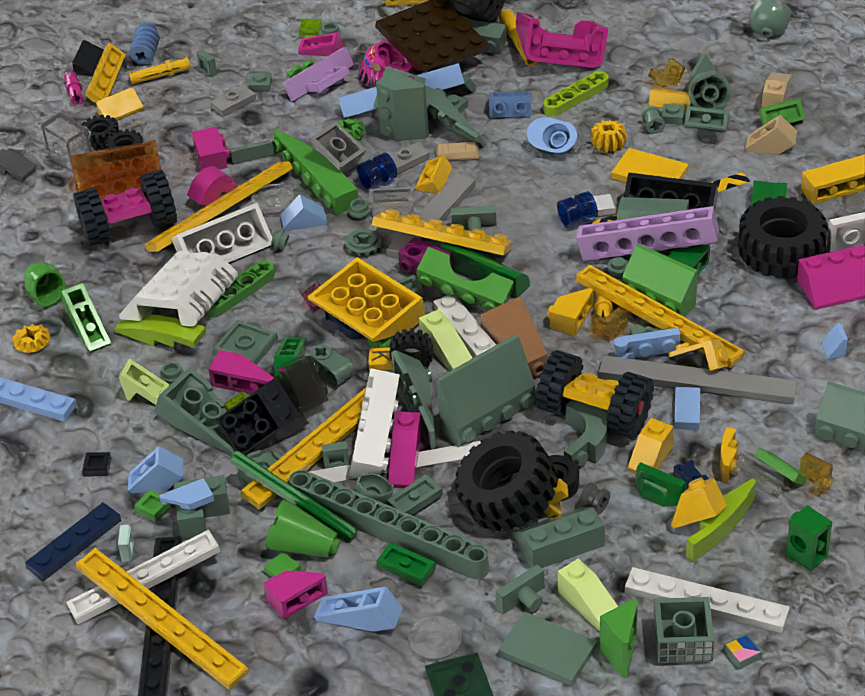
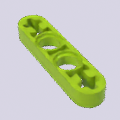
[543,71,609,116]

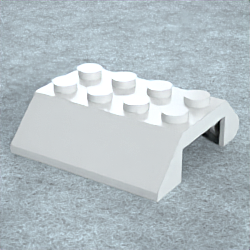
[119,250,238,326]

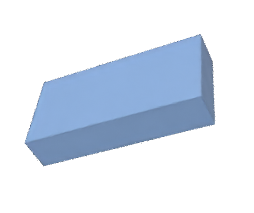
[674,387,700,430]

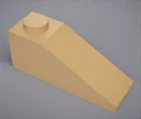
[762,72,792,108]

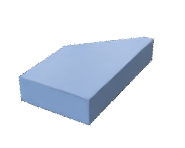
[159,478,214,510]

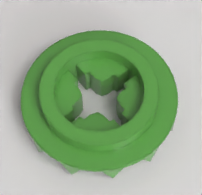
[338,117,365,140]

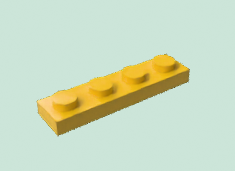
[85,43,126,103]

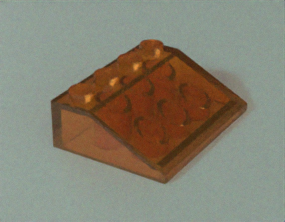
[70,140,161,199]

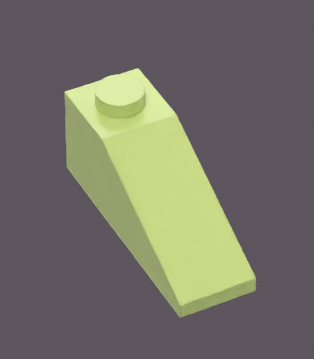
[419,309,472,371]
[557,558,618,631]

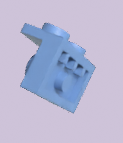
[489,91,532,118]

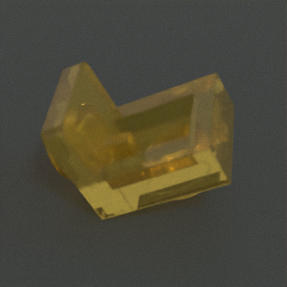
[648,58,685,87]
[591,306,628,342]
[800,452,834,497]

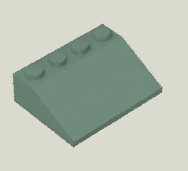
[437,334,536,447]

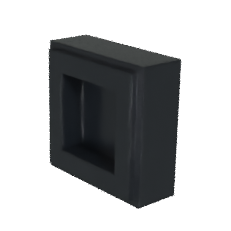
[82,452,112,477]

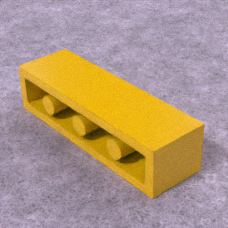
[801,154,865,205]

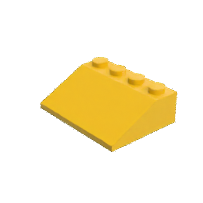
[308,257,425,342]

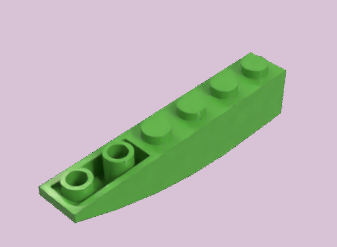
[272,130,358,215]

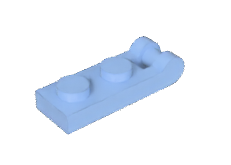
[614,328,680,359]

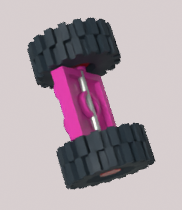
[73,169,177,247]

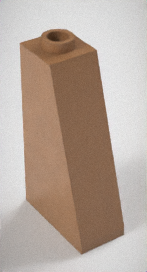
[480,297,547,378]

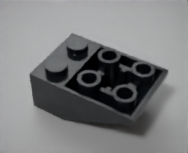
[216,377,309,456]

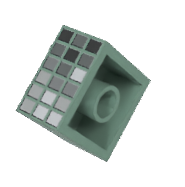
[653,597,714,663]

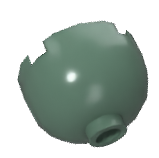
[749,0,791,38]
[688,70,732,110]

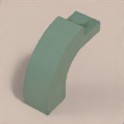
[564,399,607,467]

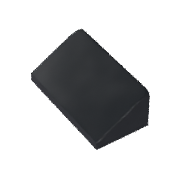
[72,40,104,76]

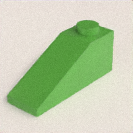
[61,283,111,353]

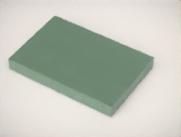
[498,612,597,687]

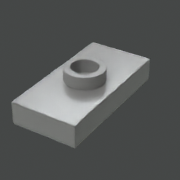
[210,85,256,116]
[382,143,429,175]

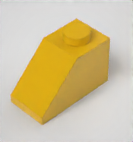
[547,288,593,336]
[627,418,674,474]
[671,477,727,529]

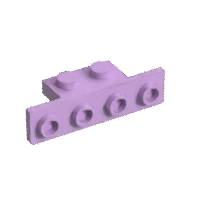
[284,47,354,101]

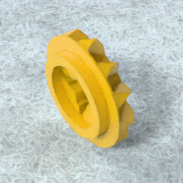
[12,323,50,353]

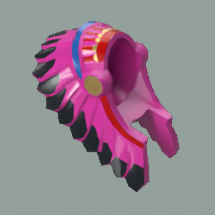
[358,41,420,88]

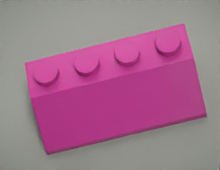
[797,245,865,310]

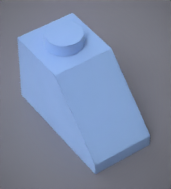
[128,446,184,493]

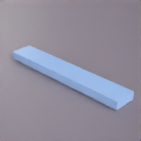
[338,63,464,118]

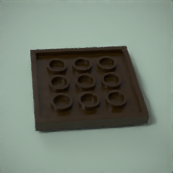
[375,0,490,74]

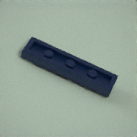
[25,502,121,581]

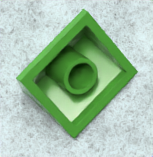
[600,599,638,678]

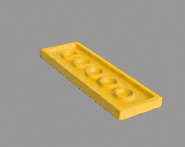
[372,209,513,256]

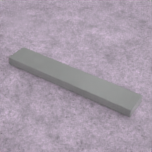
[387,173,475,259]

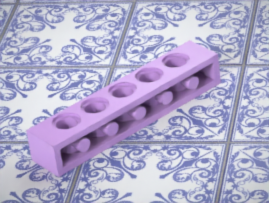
[576,206,719,261]

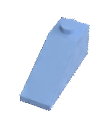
[314,587,403,632]

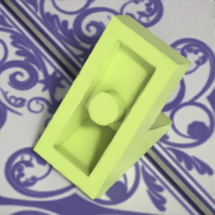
[119,358,170,405]

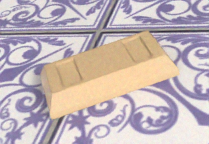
[435,142,479,161]

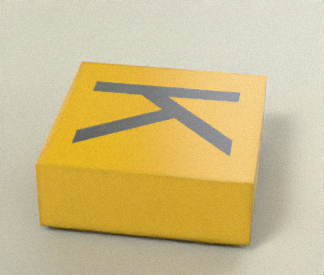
[369,348,393,371]

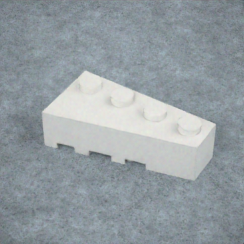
[349,369,400,478]

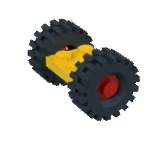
[536,350,654,438]

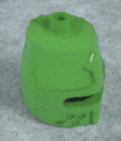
[23,261,66,308]

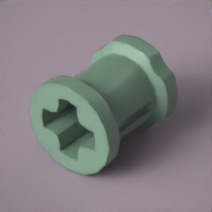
[641,106,665,134]

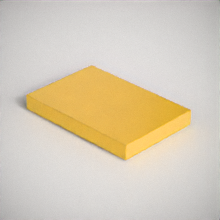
[611,148,689,183]

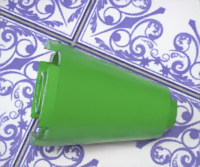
[265,500,341,558]

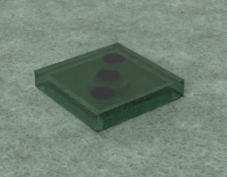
[425,652,493,696]

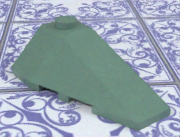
[426,86,486,148]
[391,350,436,450]
[154,368,235,456]

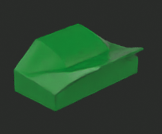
[751,180,787,206]
[635,462,686,507]

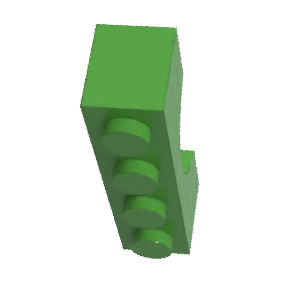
[417,247,514,311]

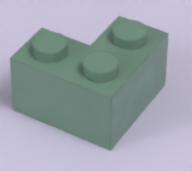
[174,475,230,541]

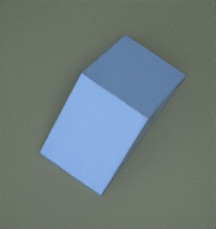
[280,194,327,232]

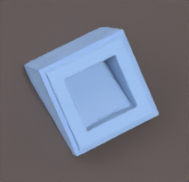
[822,323,848,359]

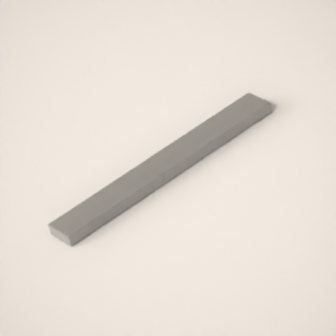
[599,355,797,404]

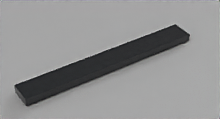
[138,537,183,696]

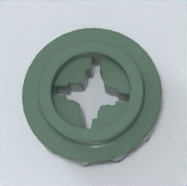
[345,229,381,256]

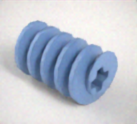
[129,23,160,65]

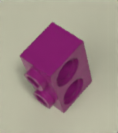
[398,237,452,277]

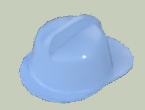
[527,117,577,154]

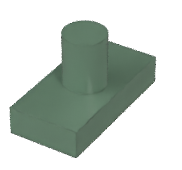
[451,205,497,231]
[496,564,544,614]

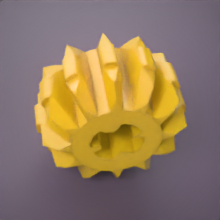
[590,119,627,153]

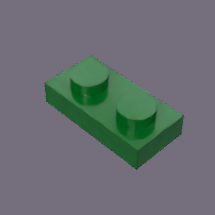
[376,543,436,586]

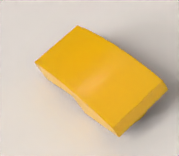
[720,427,740,484]

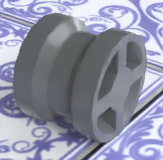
[579,482,610,514]

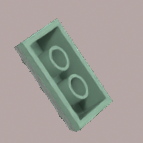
[376,70,429,141]
[617,197,689,240]
[814,382,865,452]
[512,507,605,568]

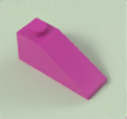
[208,350,274,394]
[388,411,422,488]

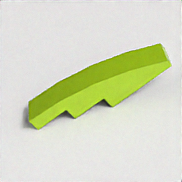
[114,314,206,348]
[686,478,756,562]

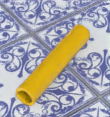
[499,9,539,66]

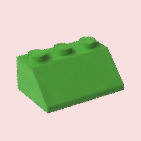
[622,244,698,317]

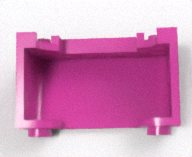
[516,12,608,68]

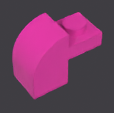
[187,166,239,206]

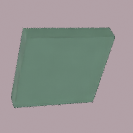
[213,320,278,365]

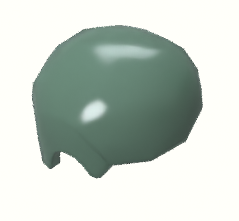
[355,473,394,504]

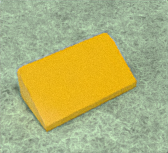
[96,88,144,120]
[649,88,692,111]
[415,156,452,194]

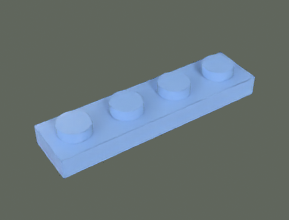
[0,377,77,422]

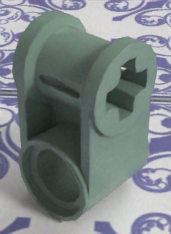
[310,344,354,387]

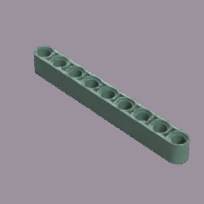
[289,470,489,579]

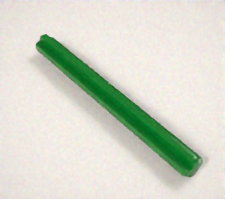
[230,451,357,541]

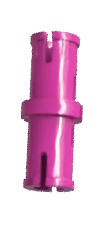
[64,71,84,105]

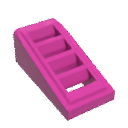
[298,32,343,56]

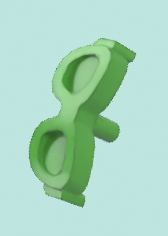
[287,60,315,78]

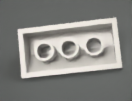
[171,203,272,263]

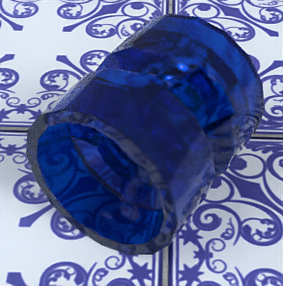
[357,152,397,190]
[557,191,598,228]

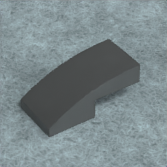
[0,149,36,182]

